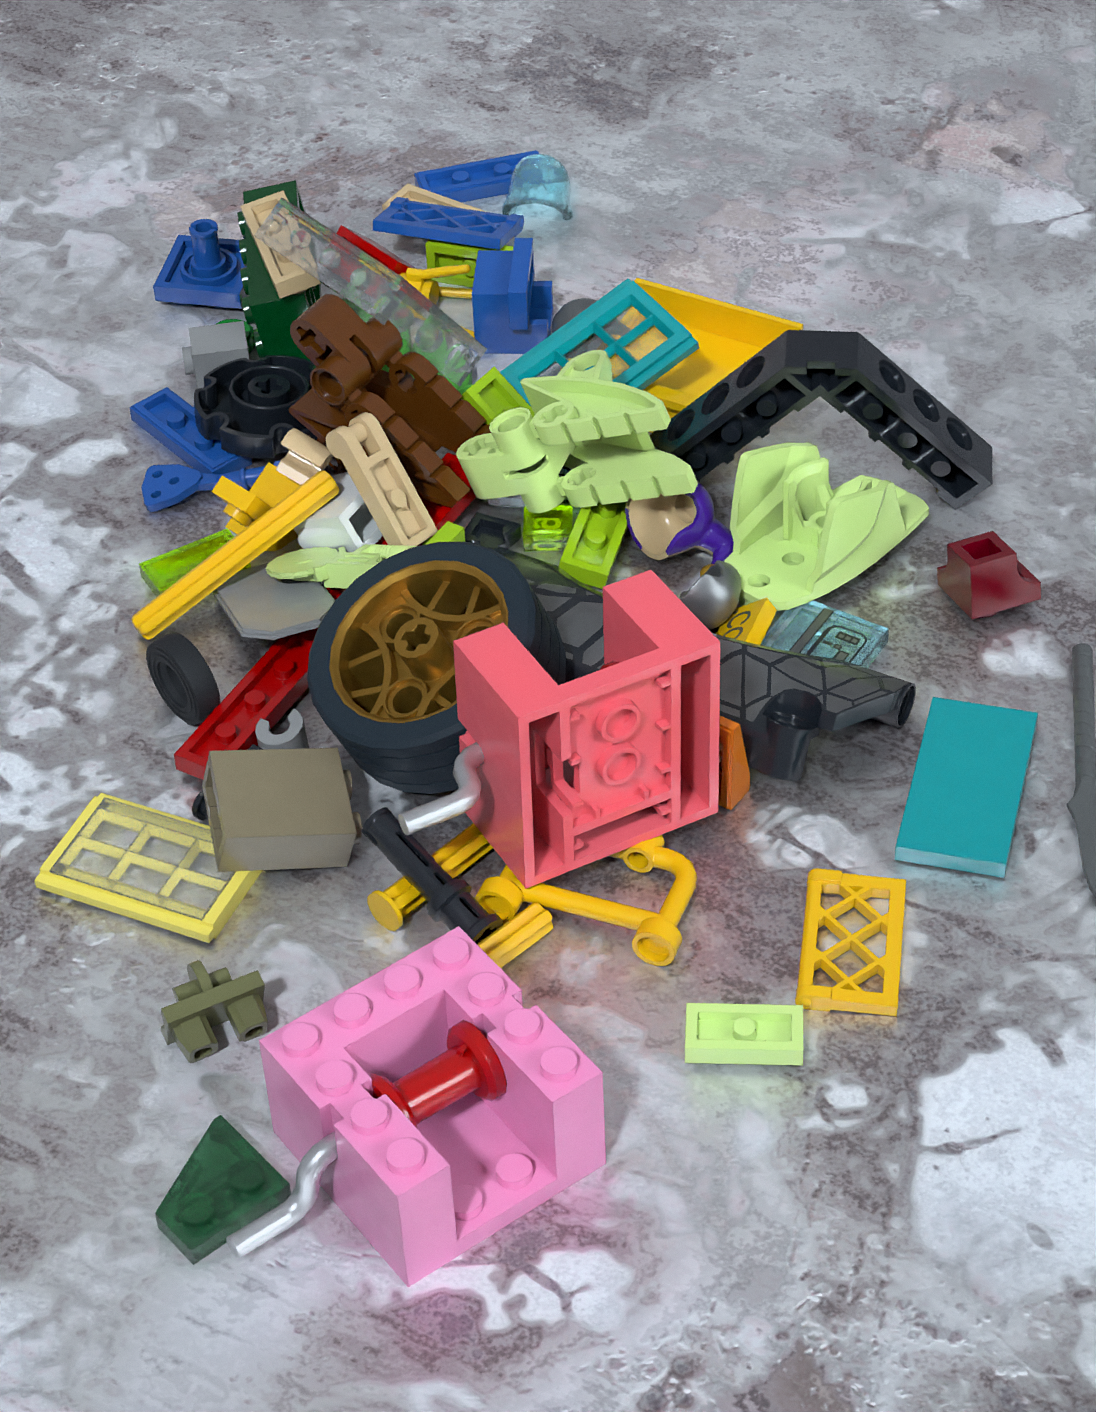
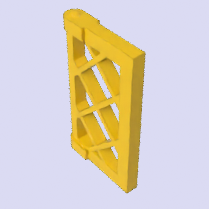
[795,868,906,1017]

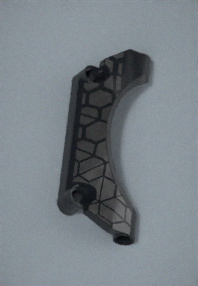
[492,546,916,781]

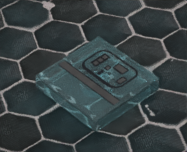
[761,600,889,668]

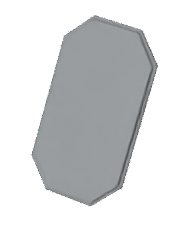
[213,563,335,640]

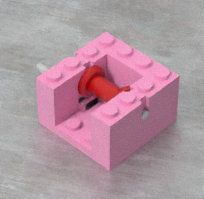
[226,926,606,1287]

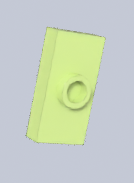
[685,1003,803,1066]

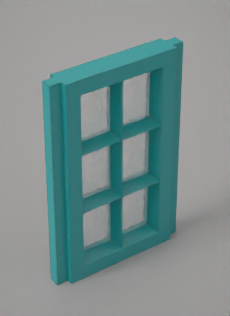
[500,278,700,406]

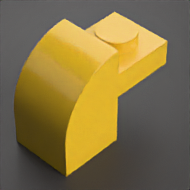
[211,462,301,551]

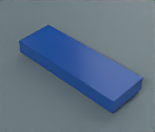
[414,150,550,203]
[129,387,253,474]

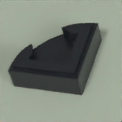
[464,512,522,549]

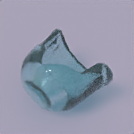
[502,154,573,220]

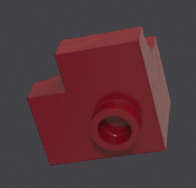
[937,531,1041,619]

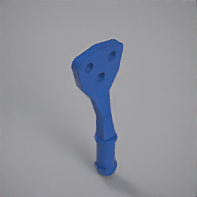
[141,461,280,512]

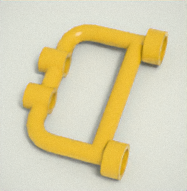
[475,835,697,966]

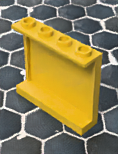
[560,278,803,433]

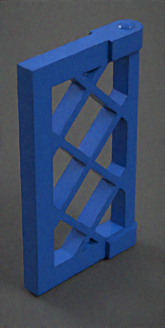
[373,197,524,250]

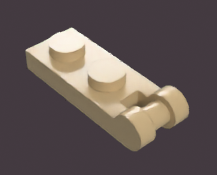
[326,412,438,546]

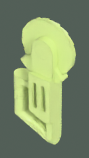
[266,544,417,589]

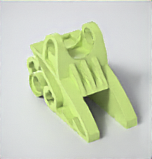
[456,350,698,513]

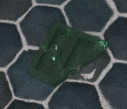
[155,1115,291,1265]

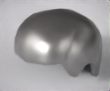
[680,560,741,630]

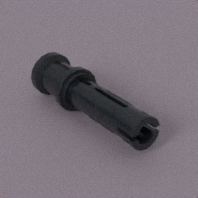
[361,807,503,944]

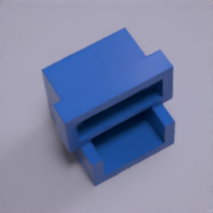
[472,238,554,354]

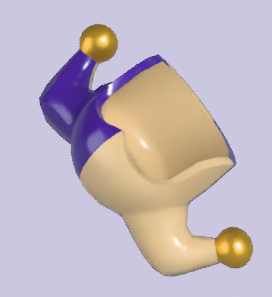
[625,481,734,577]

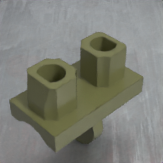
[161,960,268,1063]

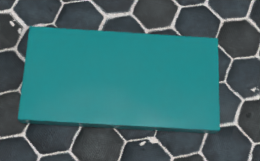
[895,697,1038,878]

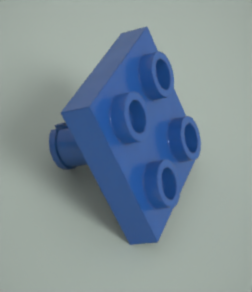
[153,219,247,309]

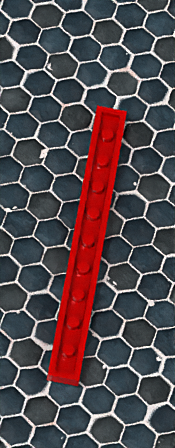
[174,452,476,780]

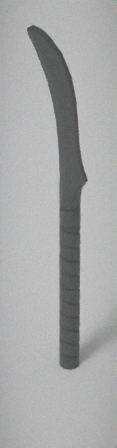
[1066,643,1096,898]

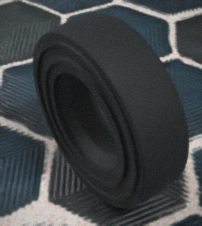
[146,632,221,725]

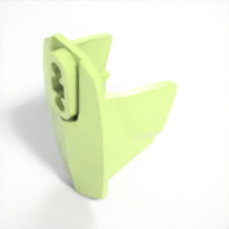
[724,442,929,611]

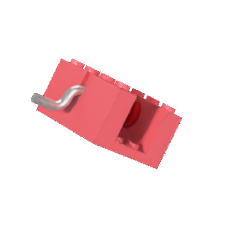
[398,570,720,889]

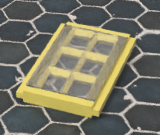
[34,793,263,943]

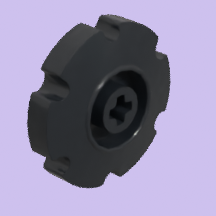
[194,355,318,458]

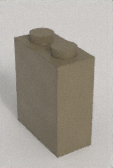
[202,748,362,872]

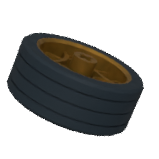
[307,542,566,794]

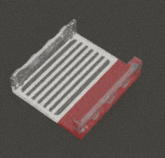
[254,197,487,387]

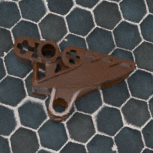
[289,294,491,508]

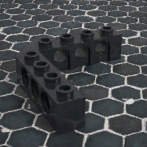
[650,330,993,510]

